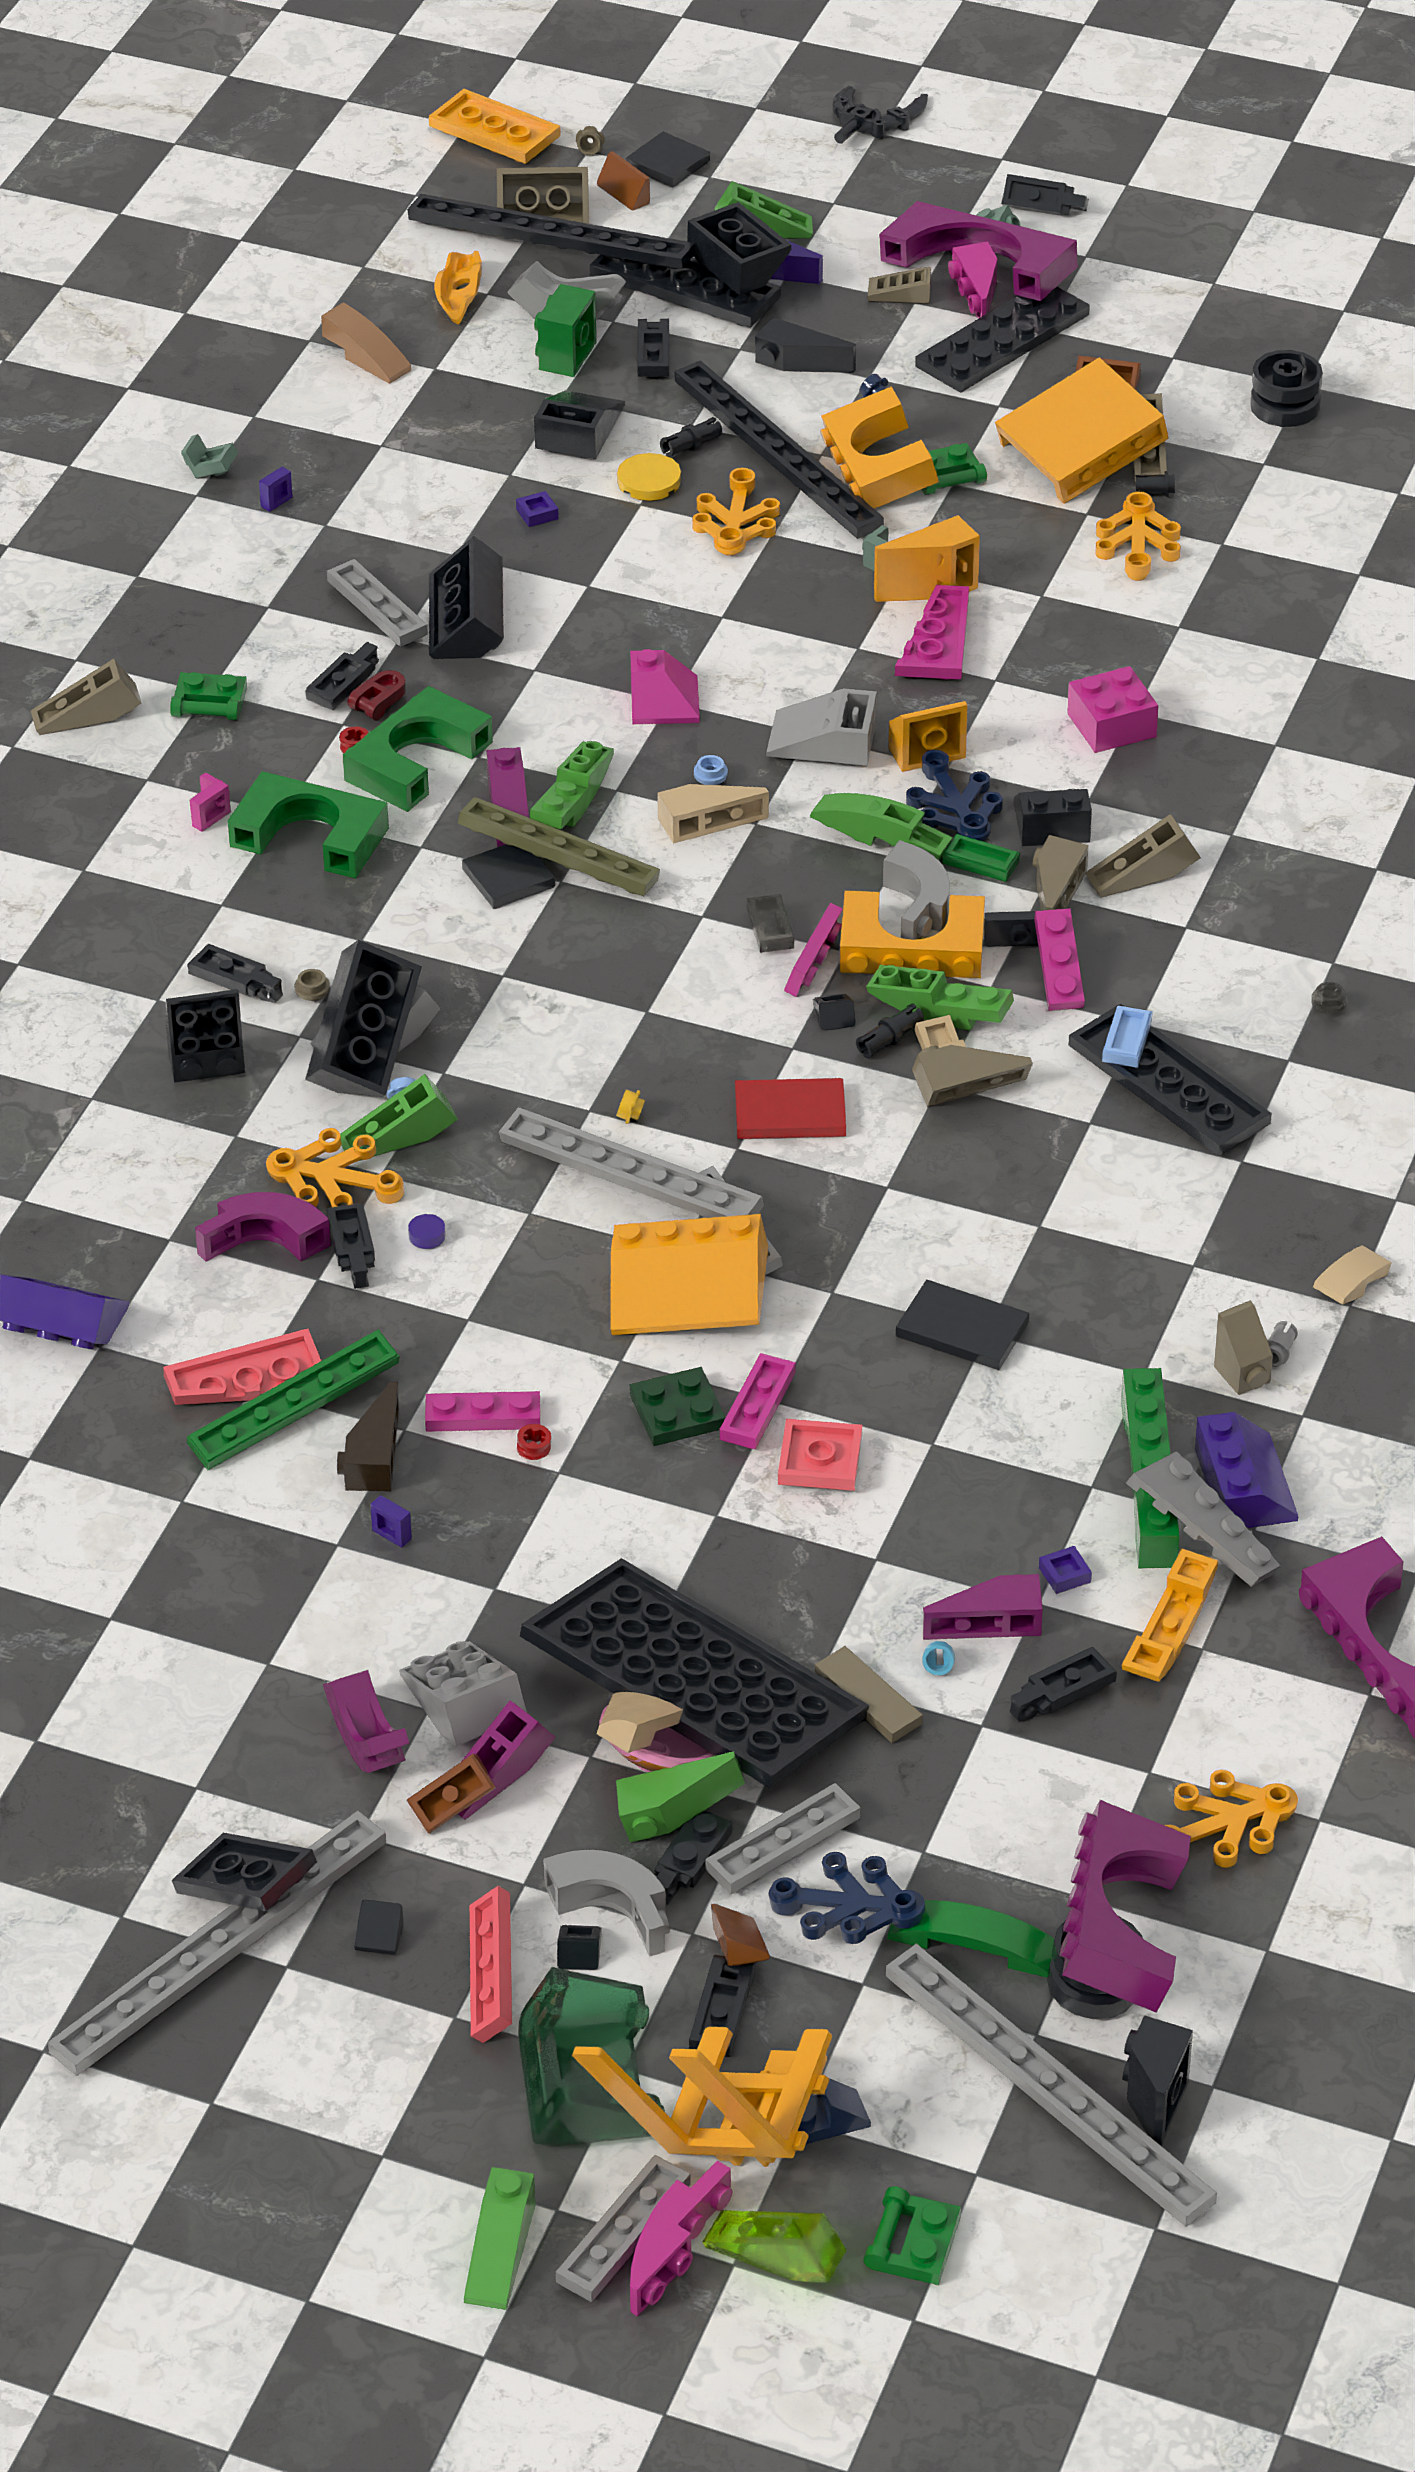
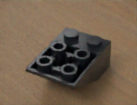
[534,390,625,460]
[166,989,245,1083]

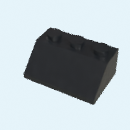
[687,202,792,295]

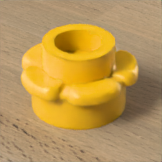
[616,1089,645,1124]

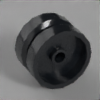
[1250,350,1323,427]
[1047,1916,1143,2019]

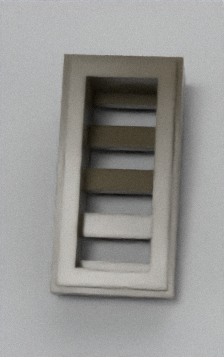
[868,267,931,304]

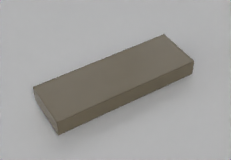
[815,1646,923,1743]

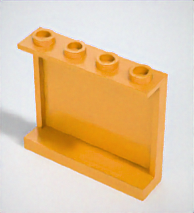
[995,357,1169,504]

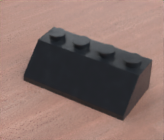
[429,536,504,659]
[305,940,422,1097]

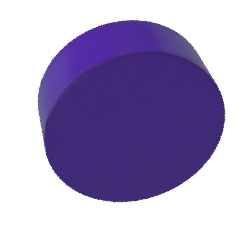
[408,1214,446,1249]

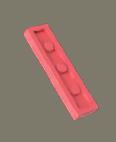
[469,1886,512,2043]

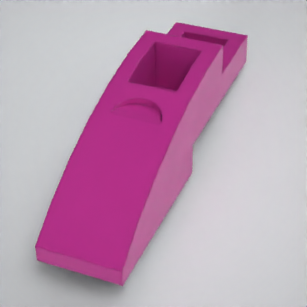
[630,2160,733,2317]

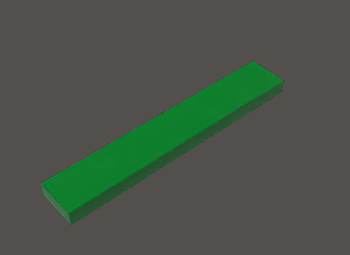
[187,1329,400,1471]

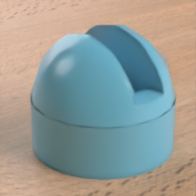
[922,1641,955,1675]

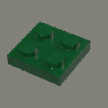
[629,1366,726,1446]

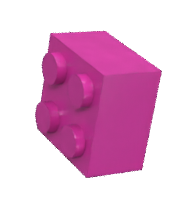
[1067,666,1159,753]

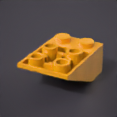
[874,515,980,602]

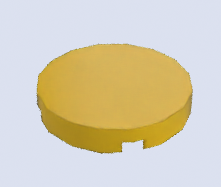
[617,453,681,501]

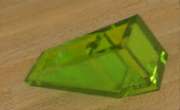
[702,2210,847,2282]

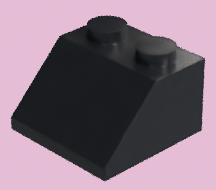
[1014,789,1092,846]
[1122,2015,1193,2146]

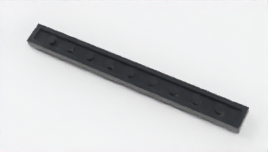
[407,194,696,269]
[675,360,884,539]

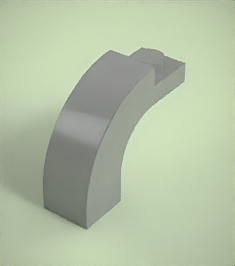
[883,840,950,940]
[544,1850,670,1957]

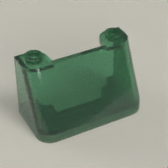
[518,1967,665,2147]

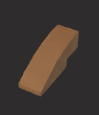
[321,302,411,384]

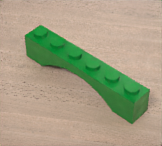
[1121,1368,1180,1569]

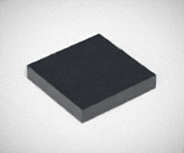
[626,131,710,188]
[462,844,555,909]

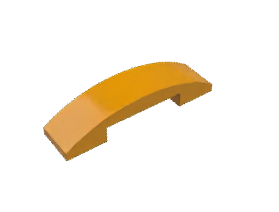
[1122,1549,1218,1682]

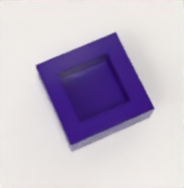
[259,467,293,512]
[516,491,559,527]
[370,1495,412,1548]
[1039,1546,1092,1594]

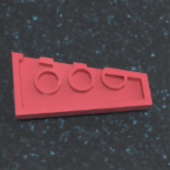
[163,1329,321,1405]

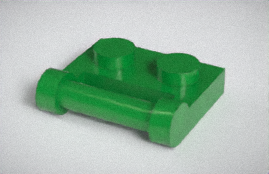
[921,443,987,495]
[170,672,247,721]
[863,2186,961,2285]

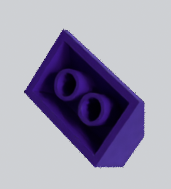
[0,1274,130,1350]
[1195,1412,1298,1528]

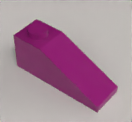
[486,747,529,847]
[922,1574,1043,1640]
[458,1700,556,1820]

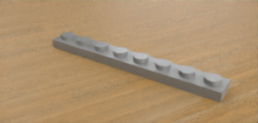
[499,1107,764,1218]

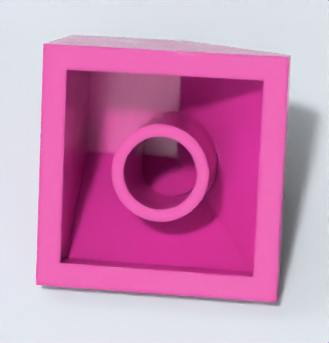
[630,649,700,725]

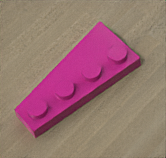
[895,585,969,680]

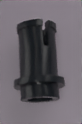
[1135,471,1175,497]

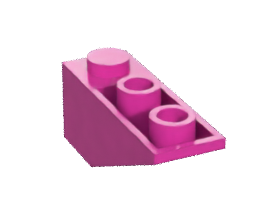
[948,241,998,319]

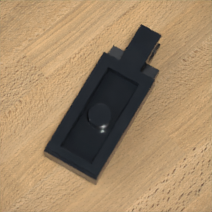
[1001,174,1089,216]
[305,642,379,710]
[187,943,283,1003]
[326,1203,375,1289]
[1010,1647,1117,1722]
[654,1810,733,1905]

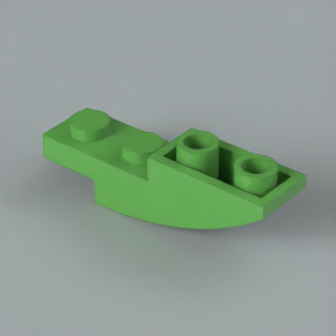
[530,741,614,829]
[810,793,953,861]
[866,965,1014,1030]

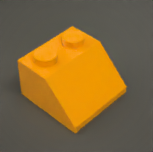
[888,701,968,772]

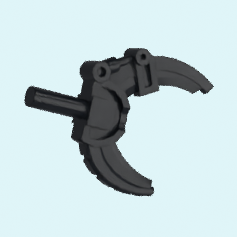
[833,86,928,144]

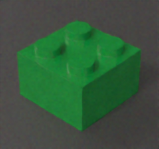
[534,284,597,377]

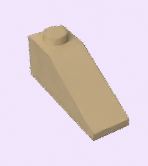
[658,784,769,844]

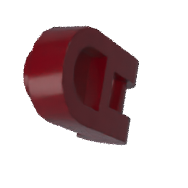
[347,670,406,721]

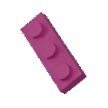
[784,903,843,997]
[1034,908,1085,1011]
[720,1353,796,1450]
[425,1391,540,1432]

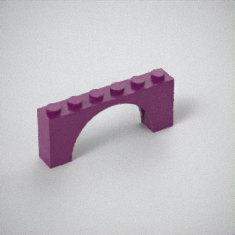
[879,201,1078,301]
[1299,1536,1415,1739]
[1060,1800,1191,2013]

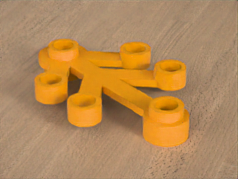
[692,468,780,555]
[1095,492,1181,581]
[266,1128,404,1207]
[1164,1770,1298,1868]

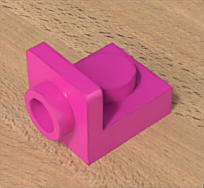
[189,773,231,832]

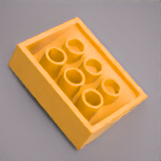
[611,1214,769,1335]

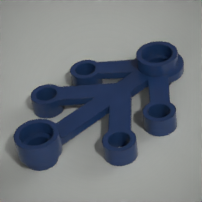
[906,750,1003,841]
[768,1852,926,1944]

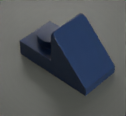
[798,2078,871,2145]

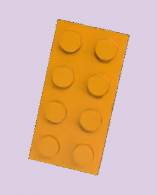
[429,89,561,164]

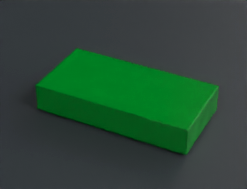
[943,834,1020,882]

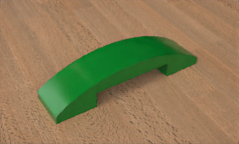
[887,1900,1054,1978]

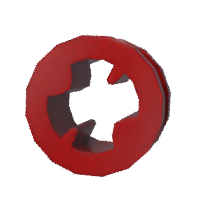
[339,726,369,754]
[517,1424,552,1460]

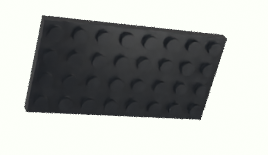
[520,1558,869,1788]

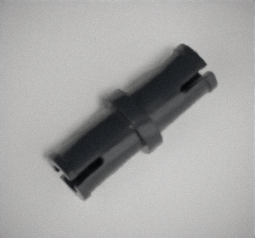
[660,417,722,457]
[856,1003,924,1058]

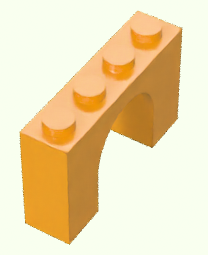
[820,386,939,509]
[840,891,985,978]

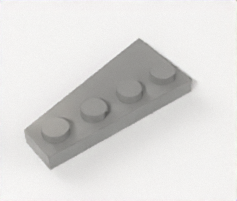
[1126,1451,1281,1587]

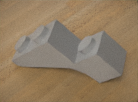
[507,261,626,320]

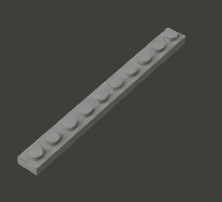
[48,1811,386,2076]
[886,1944,1217,2227]

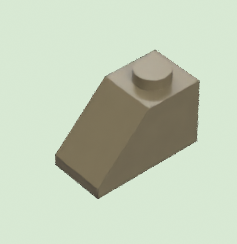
[1214,1300,1273,1395]

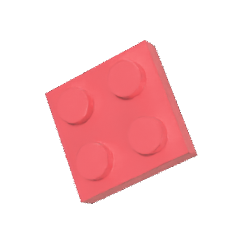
[778,1419,862,1491]

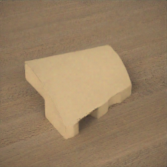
[596,1692,683,1753]

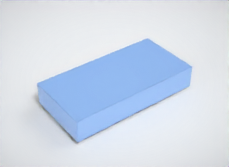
[1102,1006,1153,1068]

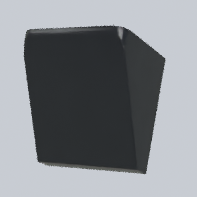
[813,993,856,1030]
[354,1899,404,1955]
[557,1925,602,1970]

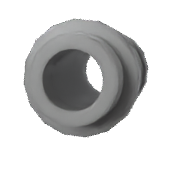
[1267,1321,1298,1367]

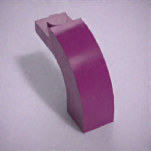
[195,1192,331,1262]
[323,1670,409,1773]

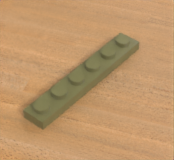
[458,797,660,897]

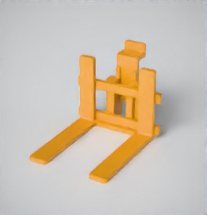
[572,2027,832,2167]

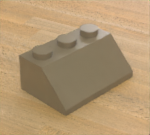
[497,167,589,224]

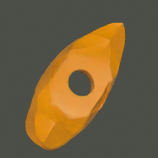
[434,251,482,325]

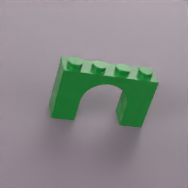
[343,686,493,812]
[228,771,389,879]

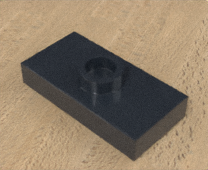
[984,911,1038,947]

